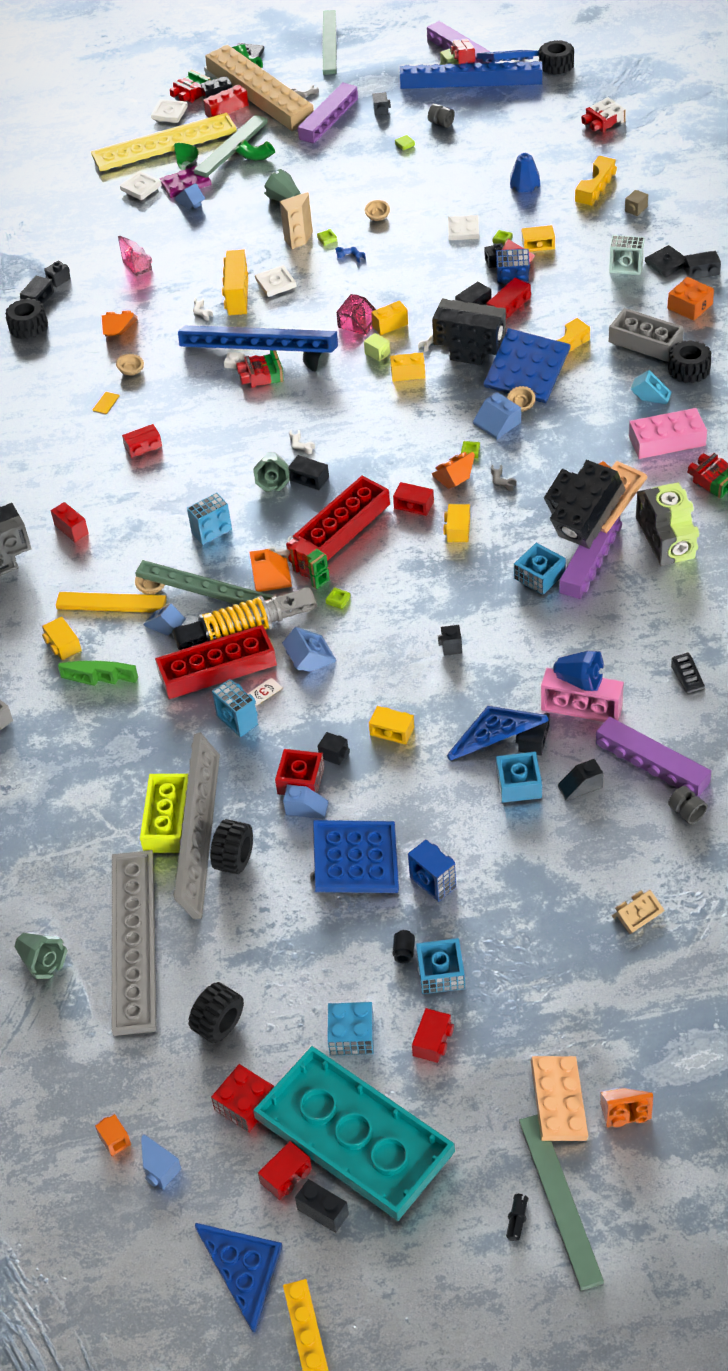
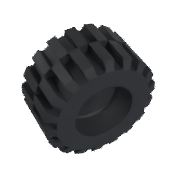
[539,40,575,75]
[5,298,48,339]
[668,340,712,383]
[210,819,253,875]
[188,982,244,1043]

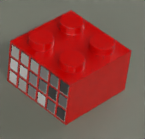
[275,749,324,795]
[211,1064,274,1133]

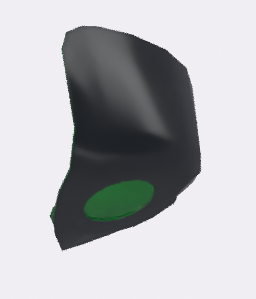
[174,143,199,170]
[303,352,323,372]

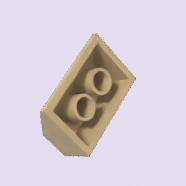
[280,192,313,249]

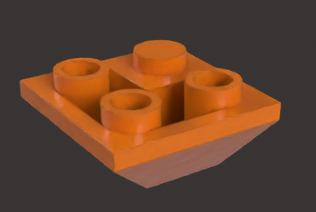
[101,310,138,336]
[431,452,475,489]
[250,549,292,592]
[600,1088,654,1127]

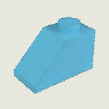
[631,370,671,404]

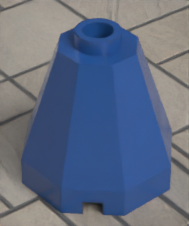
[510,152,540,192]
[553,651,604,691]

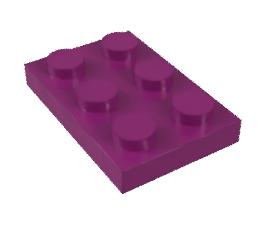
[159,166,212,198]

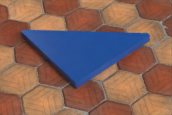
[447,706,549,761]
[195,1223,283,1332]

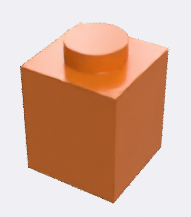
[95,1114,131,1156]

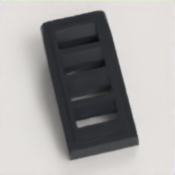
[671,652,705,694]

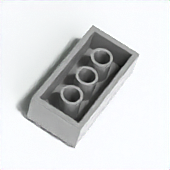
[608,308,684,362]

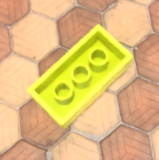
[140,774,188,853]

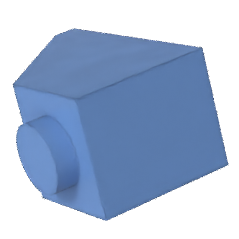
[174,183,205,210]
[143,603,186,635]
[283,785,329,819]
[141,1134,181,1190]

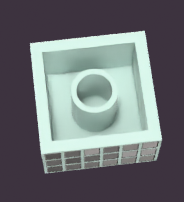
[609,235,645,275]

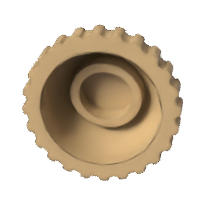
[364,199,390,221]
[116,354,144,376]
[507,386,536,412]
[135,577,165,595]

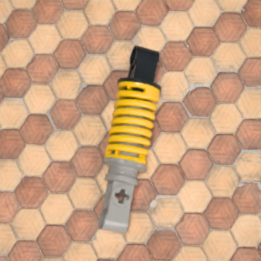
[172,587,317,650]

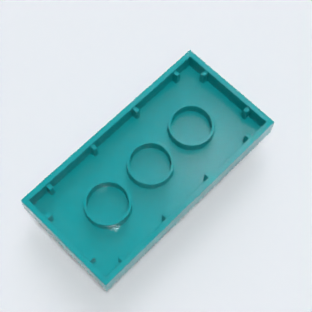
[254,1046,455,1221]

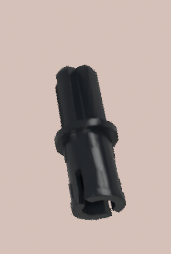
[506,1193,529,1242]

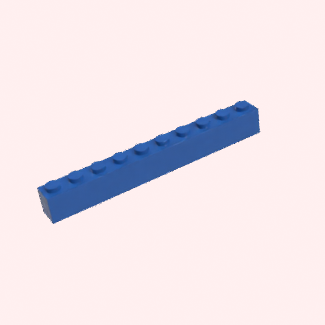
[400,61,542,89]
[178,325,338,353]

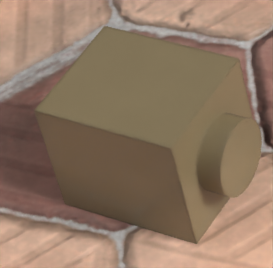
[625,189,648,216]

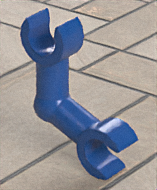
[335,246,366,263]

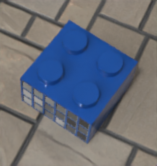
[496,249,530,284]
[408,839,456,902]

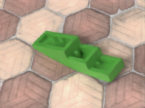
[58,661,138,686]

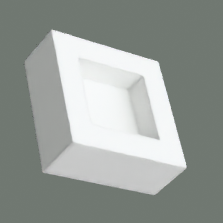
[224,352,244,369]

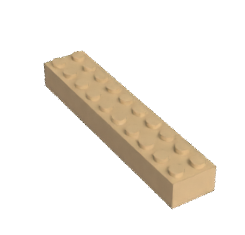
[205,44,314,131]

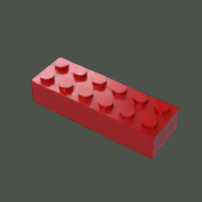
[293,475,390,561]
[155,625,277,699]

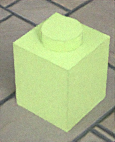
[364,333,390,362]

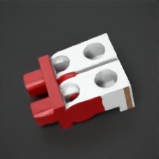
[581,97,626,132]

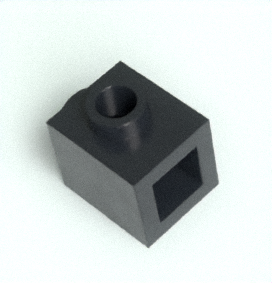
[372,92,391,116]
[484,243,504,269]
[44,260,71,288]
[438,625,462,656]
[317,732,350,765]

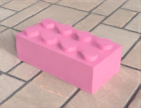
[629,408,707,459]
[541,668,624,722]

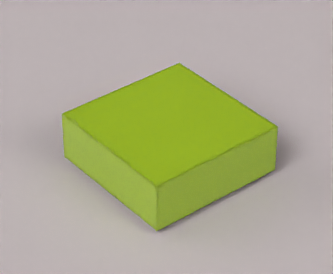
[395,135,415,151]
[317,229,338,246]
[492,230,513,245]
[461,441,480,458]
[325,587,351,609]

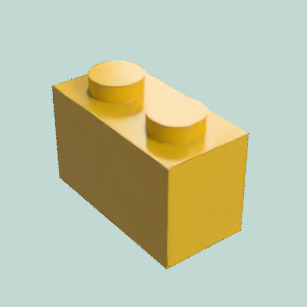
[521,225,555,252]
[371,300,408,336]
[390,352,425,382]
[443,504,470,542]
[42,616,82,660]
[369,706,415,745]

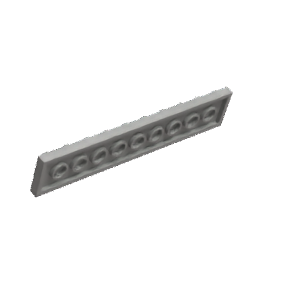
[173,732,220,919]
[112,850,156,1036]

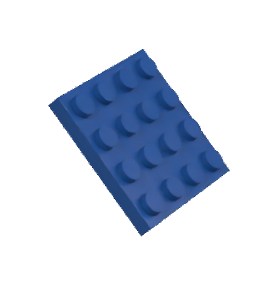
[483,328,571,403]
[313,820,399,893]

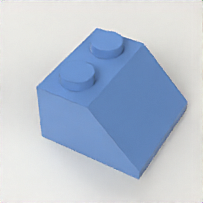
[473,392,521,439]
[282,627,336,672]

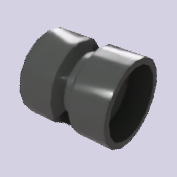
[427,103,455,128]
[668,786,708,824]

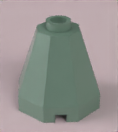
[264,169,301,202]
[253,452,290,492]
[14,933,68,979]

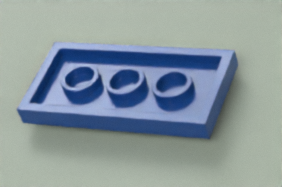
[477,49,539,62]

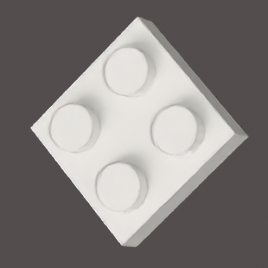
[151,99,188,123]
[119,171,162,200]
[448,215,479,240]
[255,265,296,297]

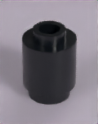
[392,930,415,963]

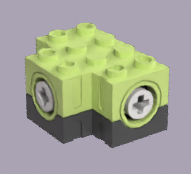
[636,482,699,566]

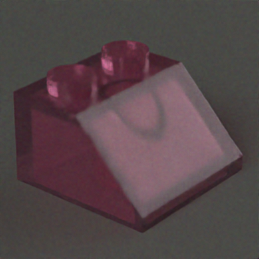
[117,235,153,277]
[336,293,377,335]

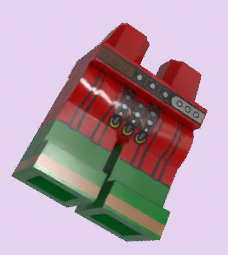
[169,69,211,103]
[236,350,284,388]
[687,453,728,499]
[286,538,330,589]

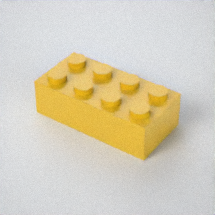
[222,249,248,315]

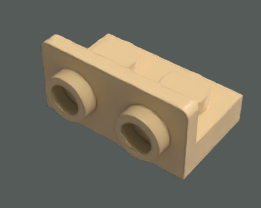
[612,890,665,934]

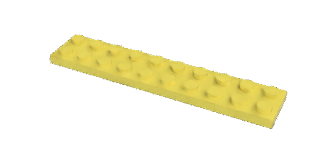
[91,113,237,171]

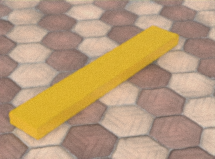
[56,592,166,613]

